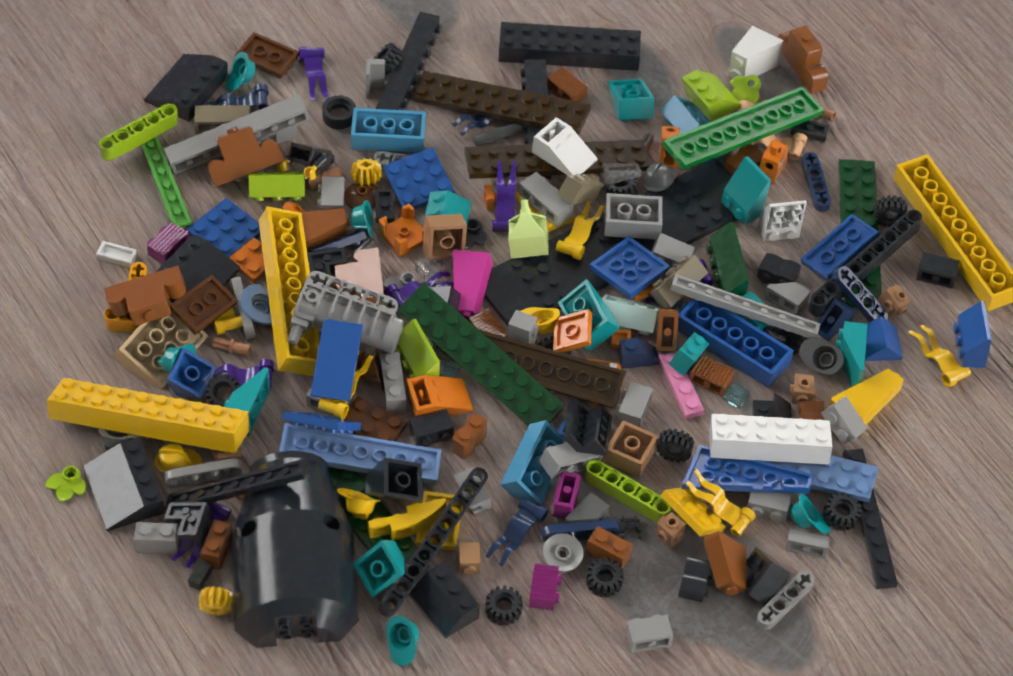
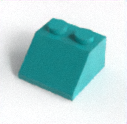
[424,190,472,225]
[353,540,404,598]

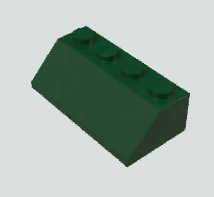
[706,222,749,296]

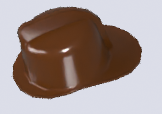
[358,349,384,392]

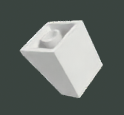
[728,26,783,78]

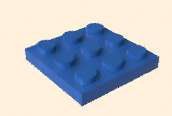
[382,147,455,209]
[186,198,260,257]
[589,236,670,299]
[283,411,362,434]

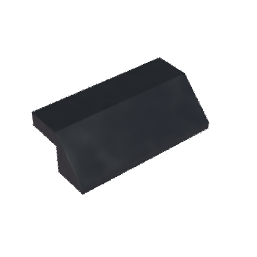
[564,397,612,456]

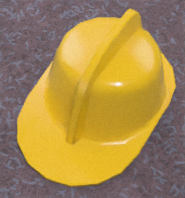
[521,307,560,334]
[154,443,202,473]
[337,488,380,519]

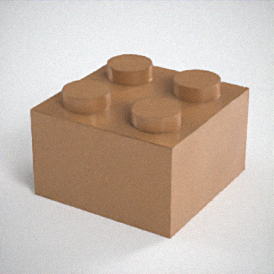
[423,214,467,260]
[604,420,659,478]

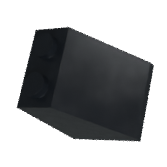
[366,458,422,503]

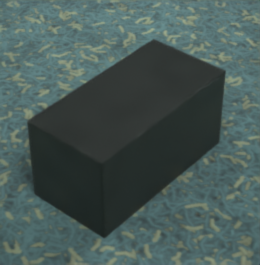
[188,560,212,591]

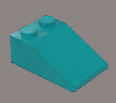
[608,79,654,122]
[721,156,771,225]
[558,279,620,351]
[835,321,867,387]
[224,368,270,437]

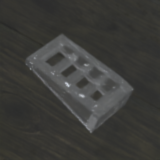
[601,163,642,184]
[415,258,453,282]

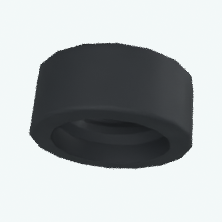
[322,95,356,130]

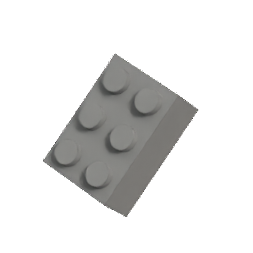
[604,193,662,239]

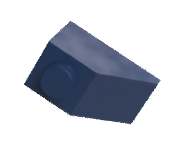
[818,299,857,341]
[618,338,659,369]

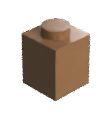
[459,542,480,575]

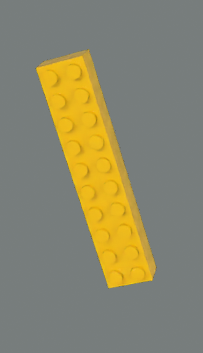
[893,154,1013,312]
[259,206,320,376]
[47,378,249,453]

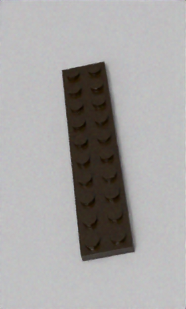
[411,71,591,136]
[464,140,650,179]
[432,329,626,409]

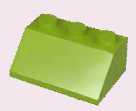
[682,70,742,122]
[249,172,305,201]
[394,319,440,378]

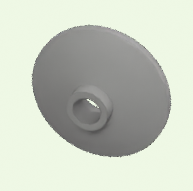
[543,533,583,572]

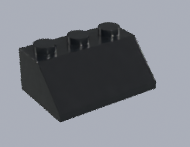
[410,562,480,639]

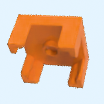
[379,204,425,257]

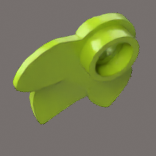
[730,75,761,105]
[45,466,86,502]

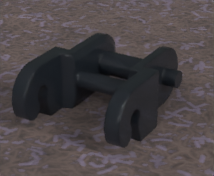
[620,516,641,539]

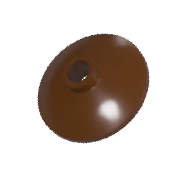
[344,183,378,209]

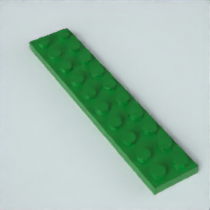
[662,86,824,170]

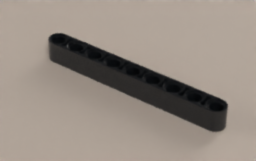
[808,210,922,317]
[379,467,488,617]

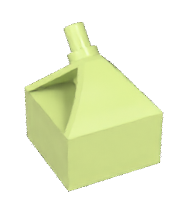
[508,199,549,259]

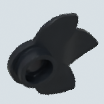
[465,218,486,250]

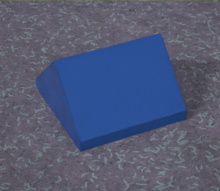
[865,316,903,361]
[166,347,216,400]

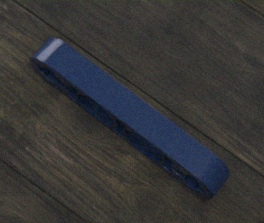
[802,152,831,212]
[833,266,888,322]
[541,519,620,542]

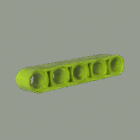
[99,104,178,161]
[585,459,672,523]

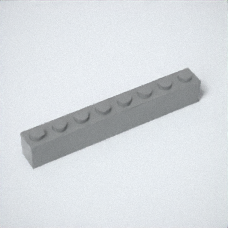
[164,94,310,175]

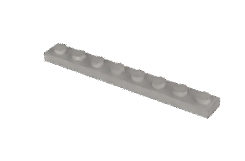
[670,274,820,338]

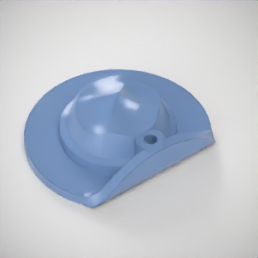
[240,284,272,325]

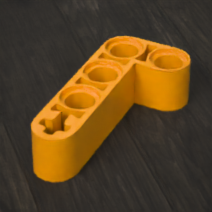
[104,262,148,333]

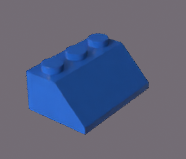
[953,301,992,368]

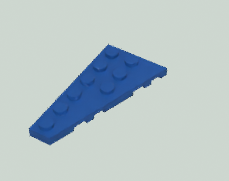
[682,444,814,493]

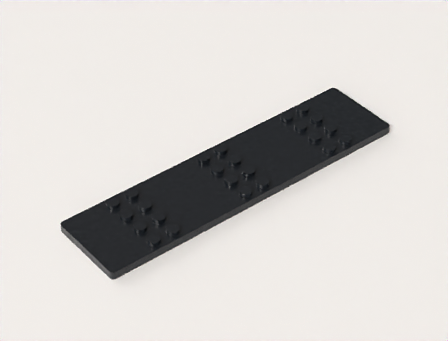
[484,158,738,326]

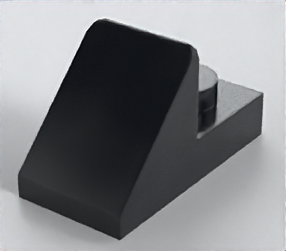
[752,393,792,418]

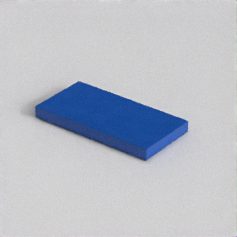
[800,214,880,281]
[310,319,363,402]

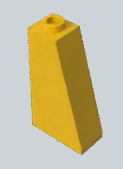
[829,368,904,425]

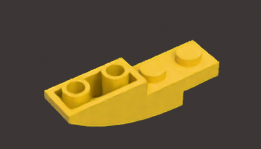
[368,498,446,541]

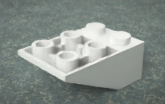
[532,117,597,175]
[759,200,807,241]

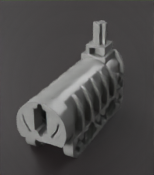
[287,271,403,354]

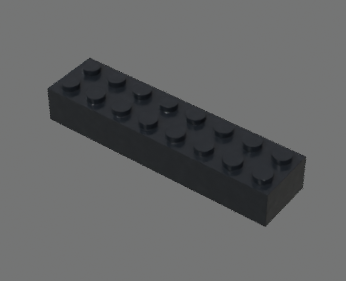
[498,22,641,71]

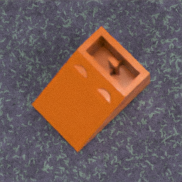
[407,375,473,417]

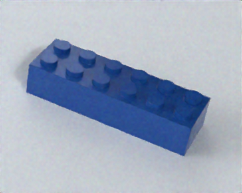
[677,298,794,388]

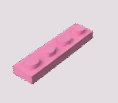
[658,350,704,419]

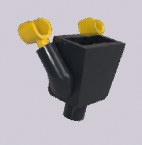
[277,142,335,180]

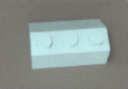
[602,294,661,335]

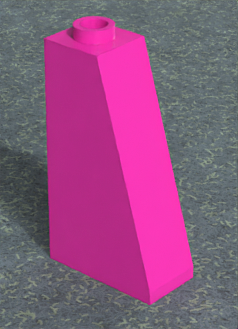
[452,250,493,320]

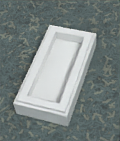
[96,241,138,268]

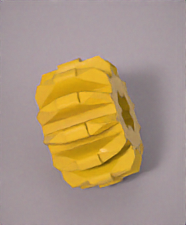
[351,158,382,186]
[198,586,234,616]

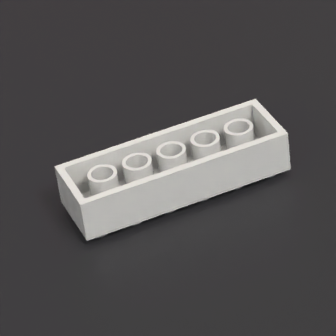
[709,414,832,465]

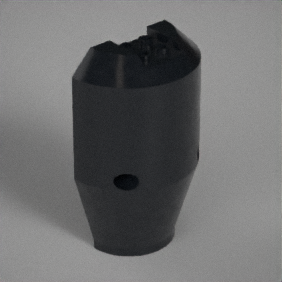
[231,451,359,648]

